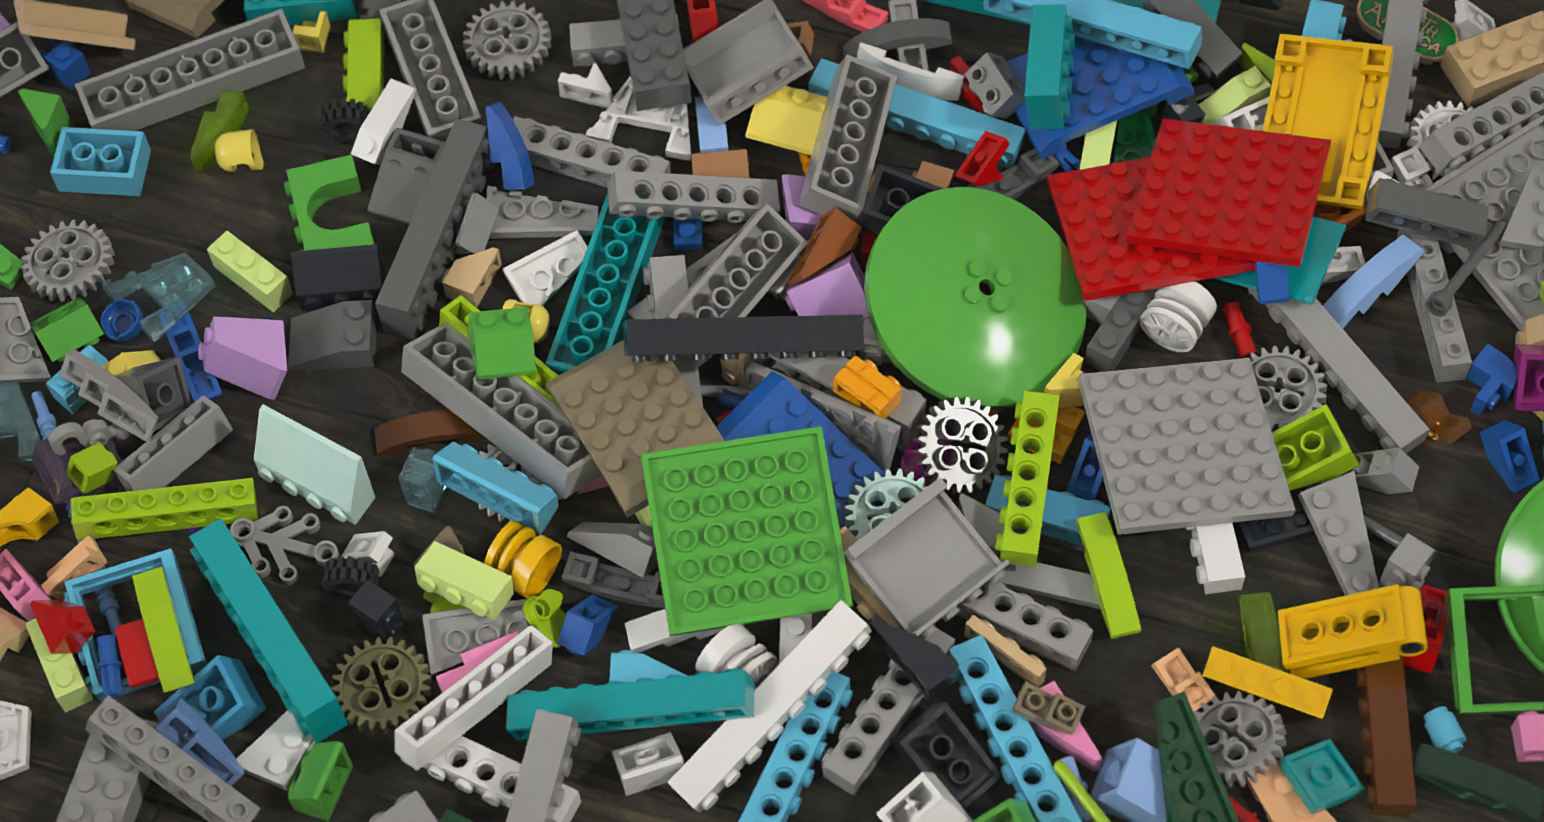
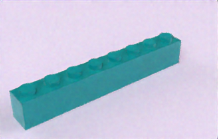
[506,668,754,741]

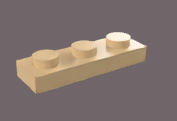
[964,615,1046,688]

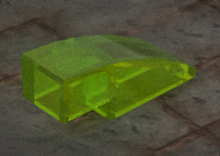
[190,90,249,172]
[1239,592,1287,673]

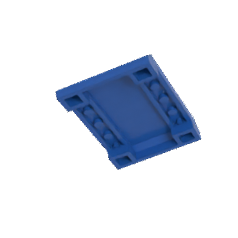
[1006,9,1194,159]
[716,371,886,537]

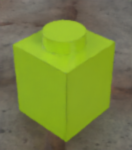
[66,442,118,494]

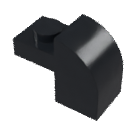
[1162,83,1215,123]

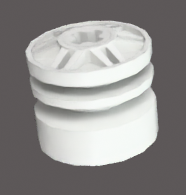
[1140,281,1217,352]
[695,625,778,691]

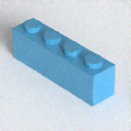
[985,475,1111,546]

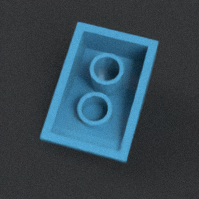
[154,656,266,740]

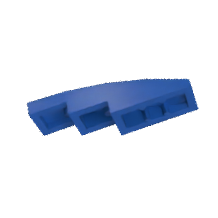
[158,302,223,402]

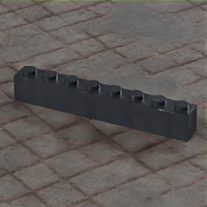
[623,315,864,362]

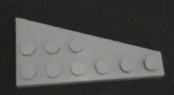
[743,362,901,473]

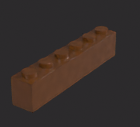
[1356,655,1416,816]

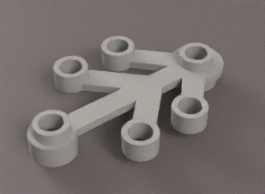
[229,506,339,586]

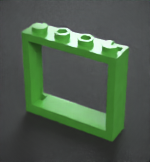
[1445,585,1544,716]

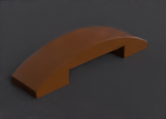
[374,409,488,456]

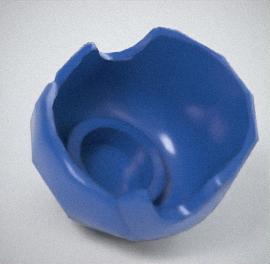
[100,298,144,342]

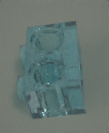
[398,447,446,513]

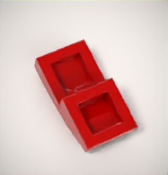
[115,619,160,689]

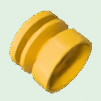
[484,520,562,599]

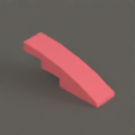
[803,0,890,32]

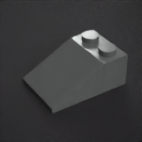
[288,300,377,370]

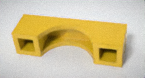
[0,487,59,547]
[1202,647,1333,719]

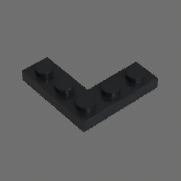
[1235,505,1316,553]

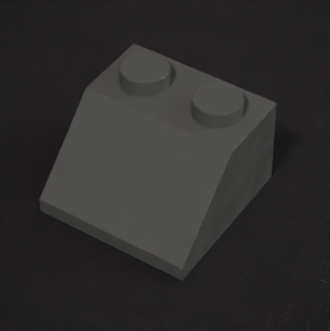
[115,357,193,431]

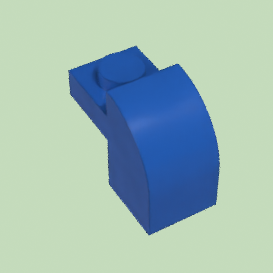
[1466,344,1517,417]

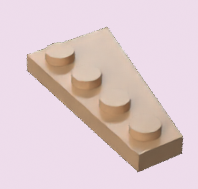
[1245,751,1337,822]

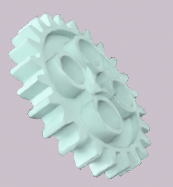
[845,469,928,540]

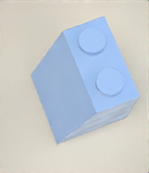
[1090,738,1167,822]

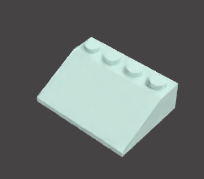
[254,404,375,525]

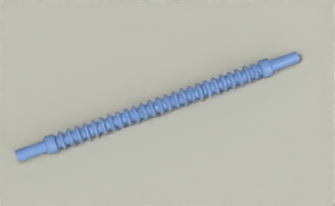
[31,391,122,638]

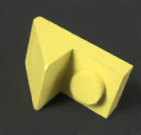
[1044,353,1084,408]

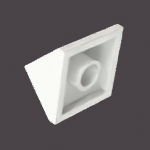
[612,732,684,796]

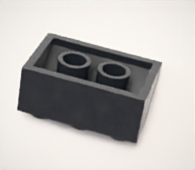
[291,244,386,311]

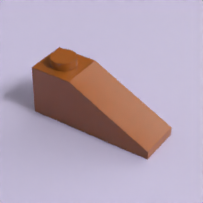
[787,208,862,286]

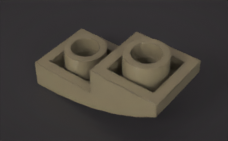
[1011,682,1085,735]

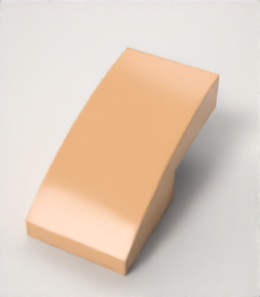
[1151,648,1216,711]

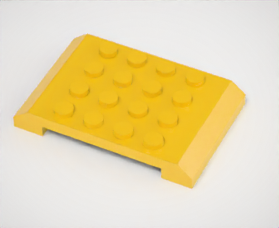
[1263,34,1394,210]

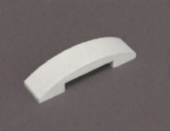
[857,43,964,101]
[1391,146,1454,254]

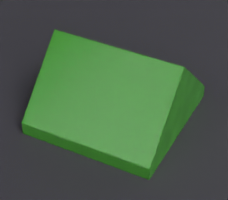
[18,89,74,157]

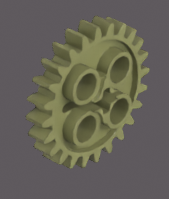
[331,637,433,734]

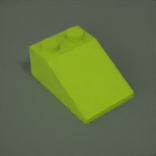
[1272,404,1359,491]

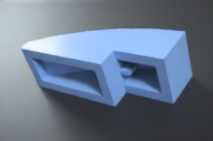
[695,97,728,153]

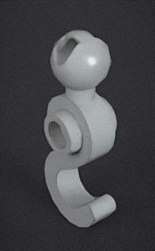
[48,419,132,455]

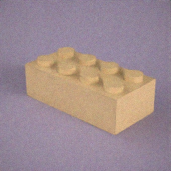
[1440,10,1544,107]

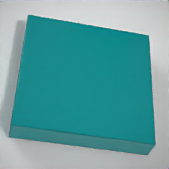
[1277,739,1365,815]

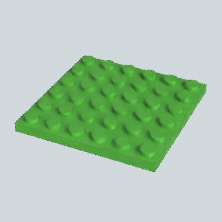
[641,426,853,636]

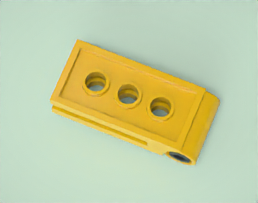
[1278,584,1428,679]

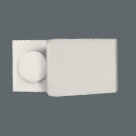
[1452,0,1495,42]
[558,63,613,108]
[342,531,394,577]

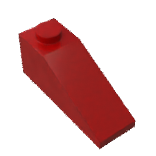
[1403,584,1447,673]

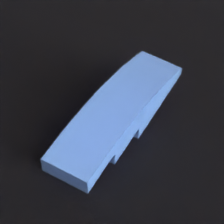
[1323,235,1425,329]

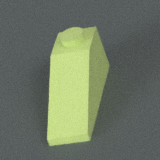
[1199,66,1271,125]

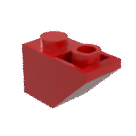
[686,0,719,43]

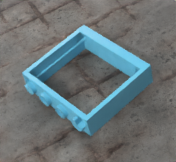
[63,549,207,701]

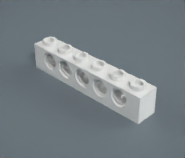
[400,714,581,822]

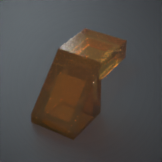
[1406,390,1472,444]

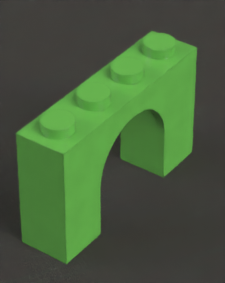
[284,154,374,251]

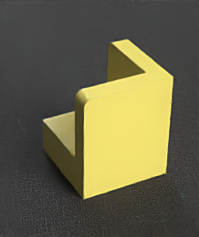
[292,11,330,53]

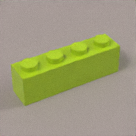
[343,18,385,111]

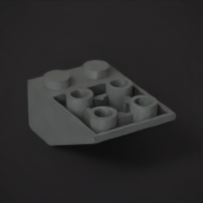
[367,128,445,224]

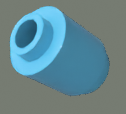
[1423,706,1466,756]

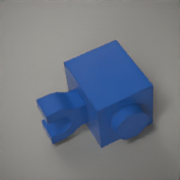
[38,39,91,90]

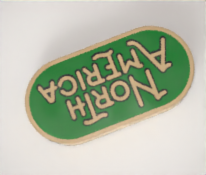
[1356,0,1459,64]

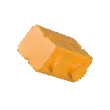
[833,356,902,419]

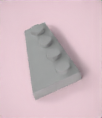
[1298,471,1379,596]
[422,599,535,676]

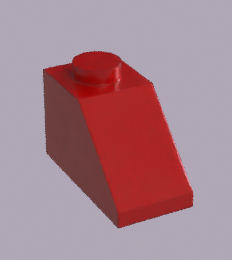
[30,600,95,654]

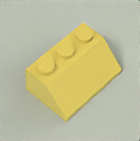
[745,86,828,156]

